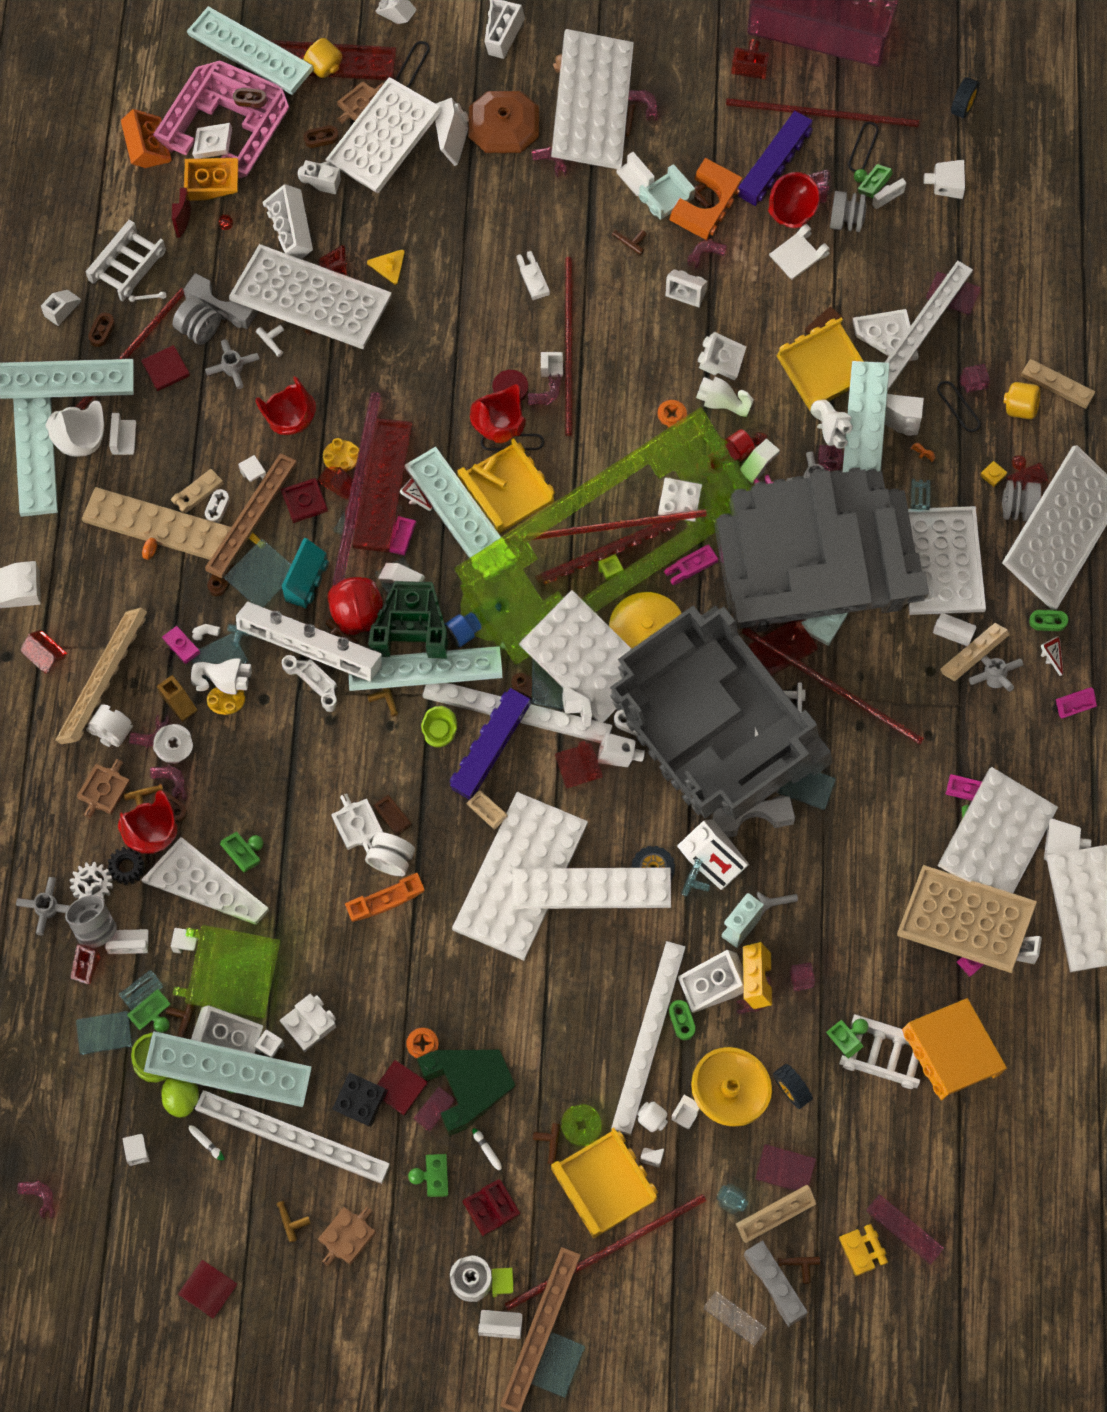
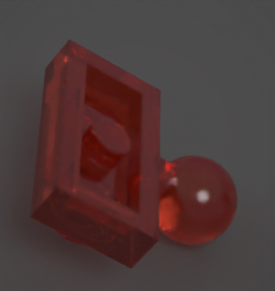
[1006,455,1049,490]

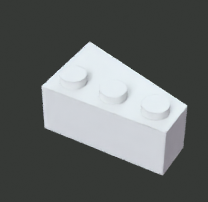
[485,0,525,59]

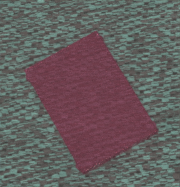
[925,271,981,315]
[755,1144,816,1191]

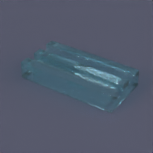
[911,479,930,511]
[119,970,163,1011]

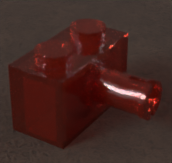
[731,39,770,79]

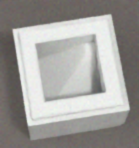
[640,1148,664,1168]

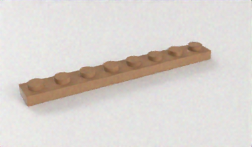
[205,453,297,578]
[500,1247,580,1412]

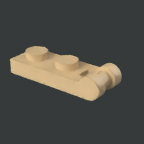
[171,469,224,513]

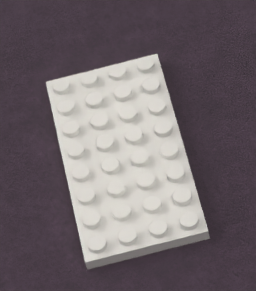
[551,29,634,169]
[229,244,392,349]
[1002,445,1107,610]
[452,792,588,961]

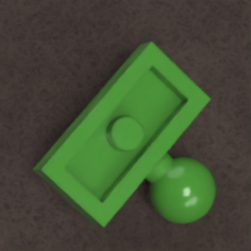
[854,164,893,198]
[220,832,263,873]
[127,989,170,1033]
[826,1019,869,1059]
[408,1154,448,1197]

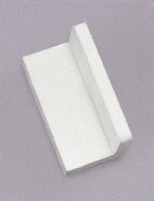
[617,152,654,196]
[109,413,136,455]
[933,613,976,646]
[105,929,149,954]
[478,1310,522,1339]

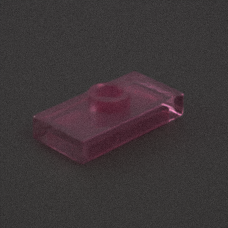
[413,1087,455,1132]

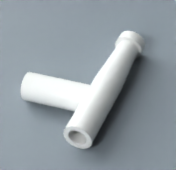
[256,325,284,357]

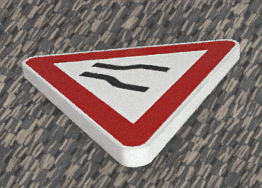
[400,478,432,511]
[1041,637,1064,676]

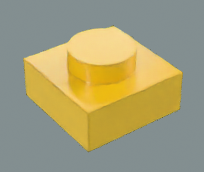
[980,461,1007,487]

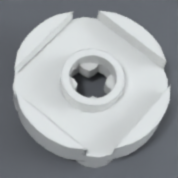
[153,724,193,764]

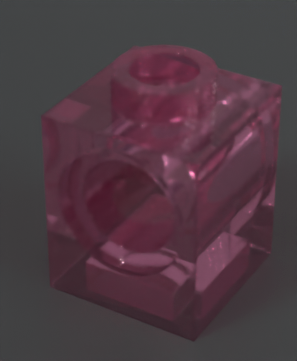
[960,364,990,393]
[818,445,844,470]
[790,962,815,991]

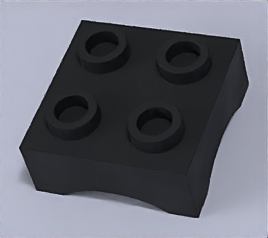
[332,1072,388,1127]

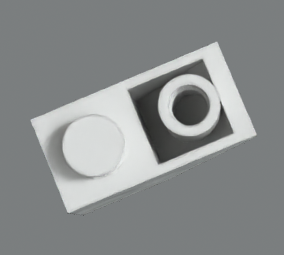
[376,0,417,24]
[300,160,341,194]
[41,290,82,326]

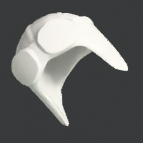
[45,401,104,457]

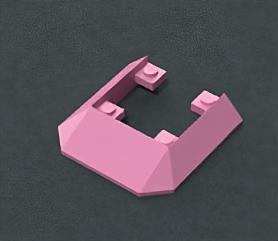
[153,61,289,178]

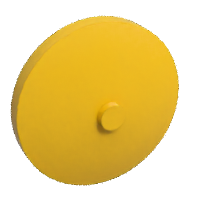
[609,592,682,649]
[691,1047,772,1126]

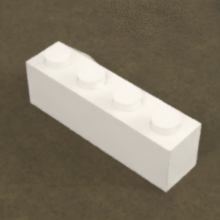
[262,184,313,259]

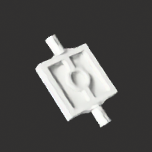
[331,794,383,853]

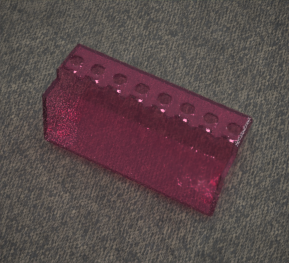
[747,0,898,67]

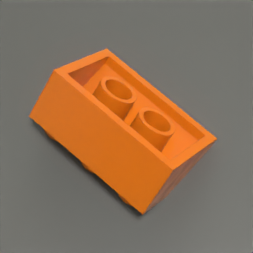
[121,109,172,168]

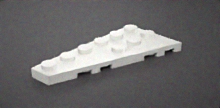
[142,837,269,925]

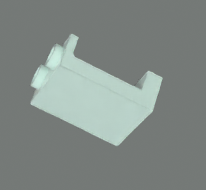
[639,164,695,220]
[721,893,764,948]

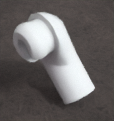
[192,624,220,640]

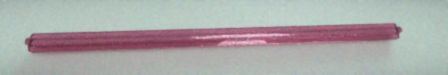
[333,392,380,585]

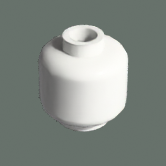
[637,1102,668,1132]

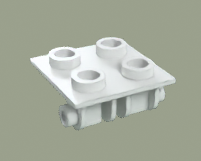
[658,478,702,522]

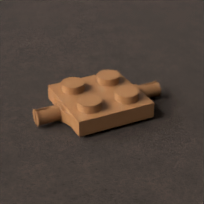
[337,81,384,124]
[77,759,130,819]
[318,1206,376,1267]

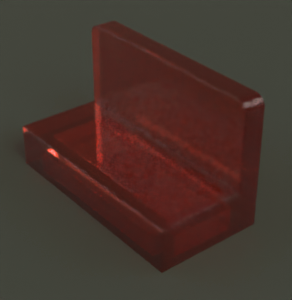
[20,630,67,674]

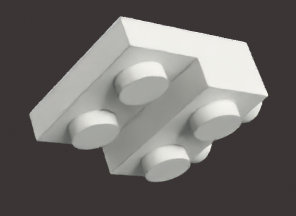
[698,332,746,380]
[280,993,336,1052]

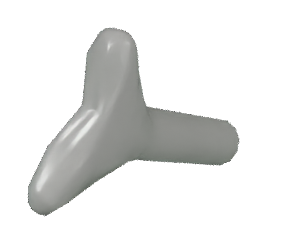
[757,892,798,916]

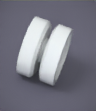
[365,832,415,876]

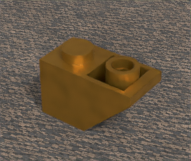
[157,675,198,722]

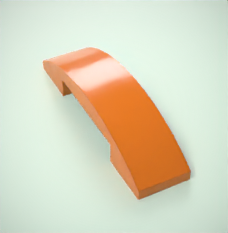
[345,873,425,922]

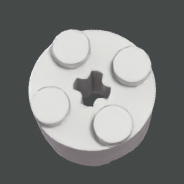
[86,705,133,747]
[450,1256,492,1302]

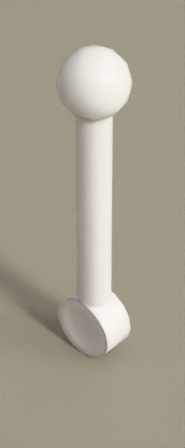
[129,292,166,302]

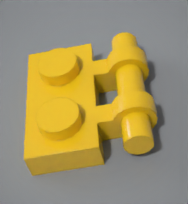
[839,1224,888,1277]

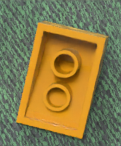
[184,158,239,201]

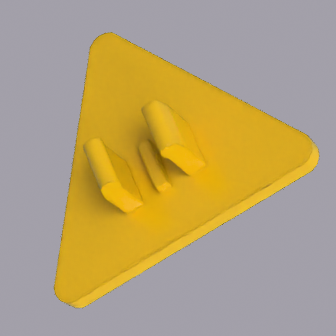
[367,249,405,285]

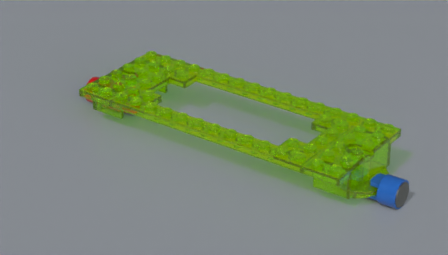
[444,407,755,665]

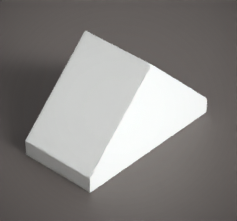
[1016,936,1042,964]

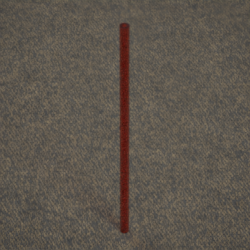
[726,98,919,127]
[565,257,572,436]
[75,288,184,410]
[503,509,707,544]
[741,628,924,745]
[504,1194,706,1311]

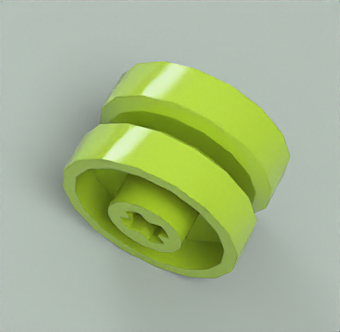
[131,1033,168,1083]

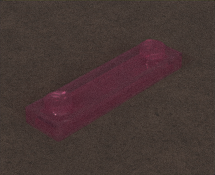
[866,1194,944,1265]

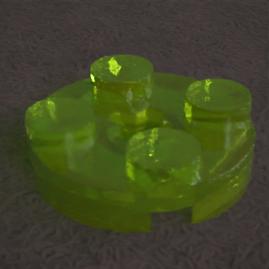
[561,1104,602,1146]

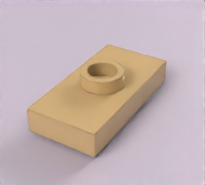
[466,790,508,830]

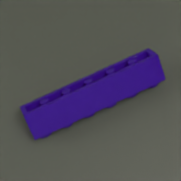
[738,110,813,206]
[450,688,531,800]

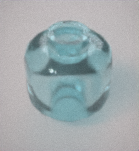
[716,1184,748,1214]

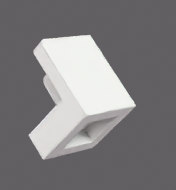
[541,352,563,377]
[238,455,266,482]
[171,928,200,953]
[255,1030,285,1058]
[671,1095,701,1129]
[123,1134,150,1166]

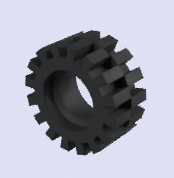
[108,847,145,885]

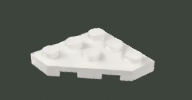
[852,309,918,361]

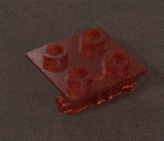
[555,741,603,789]

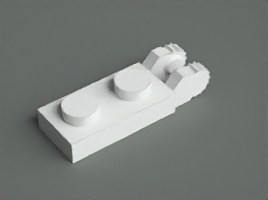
[516,251,550,300]

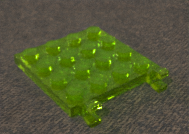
[173,925,281,1019]

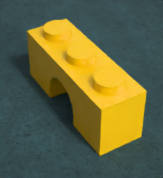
[743,942,772,1009]

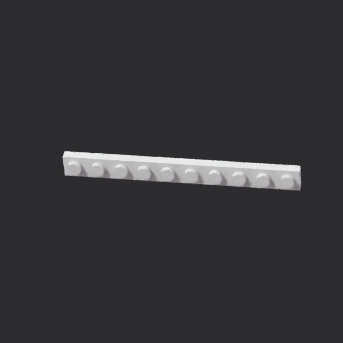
[885,260,973,390]
[423,683,612,743]
[611,941,685,1136]
[195,1090,390,1184]

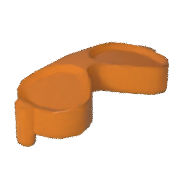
[911,443,935,462]

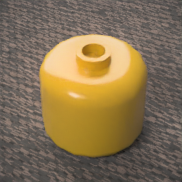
[303,38,342,78]
[1004,382,1040,419]

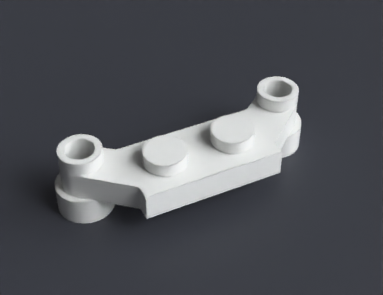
[282,655,337,712]

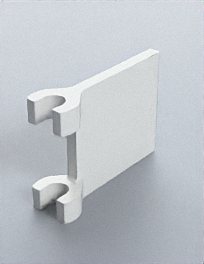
[769,224,830,280]

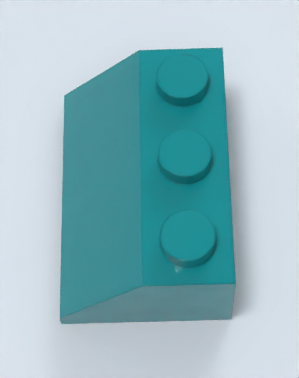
[282,538,329,609]

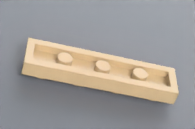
[1021,359,1095,409]
[941,623,1009,681]
[736,1185,816,1243]

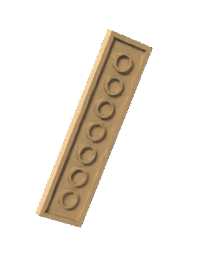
[82,487,231,560]
[55,608,147,744]

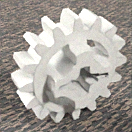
[70,862,113,901]

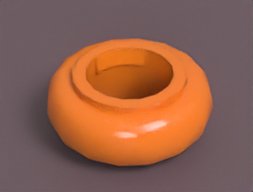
[142,537,157,560]

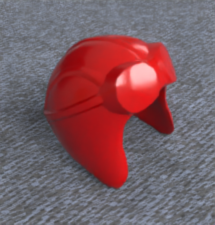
[768,172,821,228]
[255,376,316,435]
[470,384,526,443]
[328,577,383,635]
[118,790,177,854]

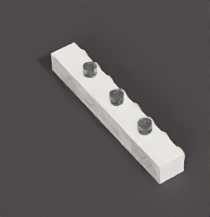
[236,602,382,682]

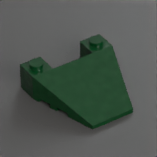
[368,581,449,659]
[417,1050,516,1137]

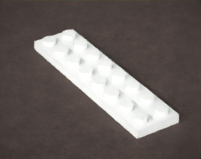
[512,868,671,909]

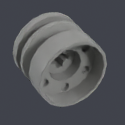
[830,191,867,232]
[172,296,221,345]
[1002,480,1041,522]
[65,895,117,948]

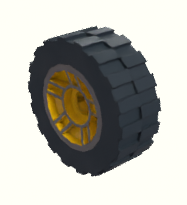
[951,77,980,119]
[632,846,675,882]
[773,1063,813,1109]

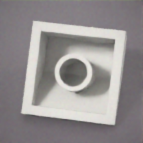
[666,269,708,307]

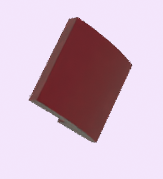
[172,188,191,238]
[462,1179,521,1237]
[177,1260,237,1319]

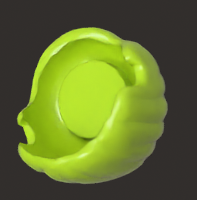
[421,706,457,747]
[161,1077,199,1117]

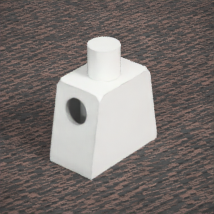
[924,160,965,199]
[597,733,645,767]
[1044,819,1091,860]

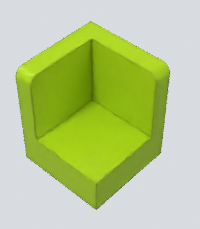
[598,554,624,580]
[491,1268,513,1297]

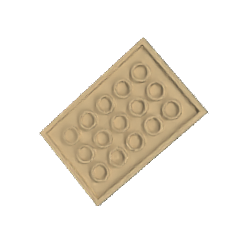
[897,865,1037,973]

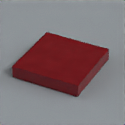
[141,345,190,392]
[281,478,328,523]
[377,1060,428,1116]

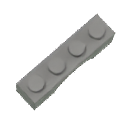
[184,273,258,329]
[713,796,795,837]
[744,1240,808,1327]

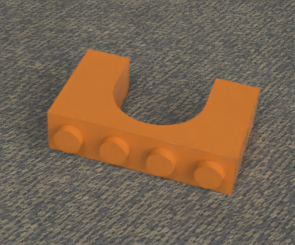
[669,158,742,240]

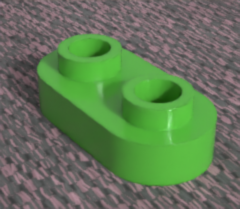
[1029,610,1068,631]
[669,1000,695,1040]

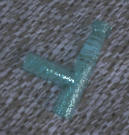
[227,624,263,647]
[681,858,710,896]

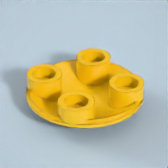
[323,438,360,472]
[207,687,245,715]

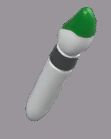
[188,1125,225,1161]
[472,1128,502,1170]

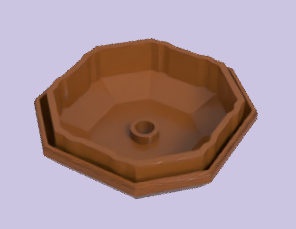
[468,91,539,153]

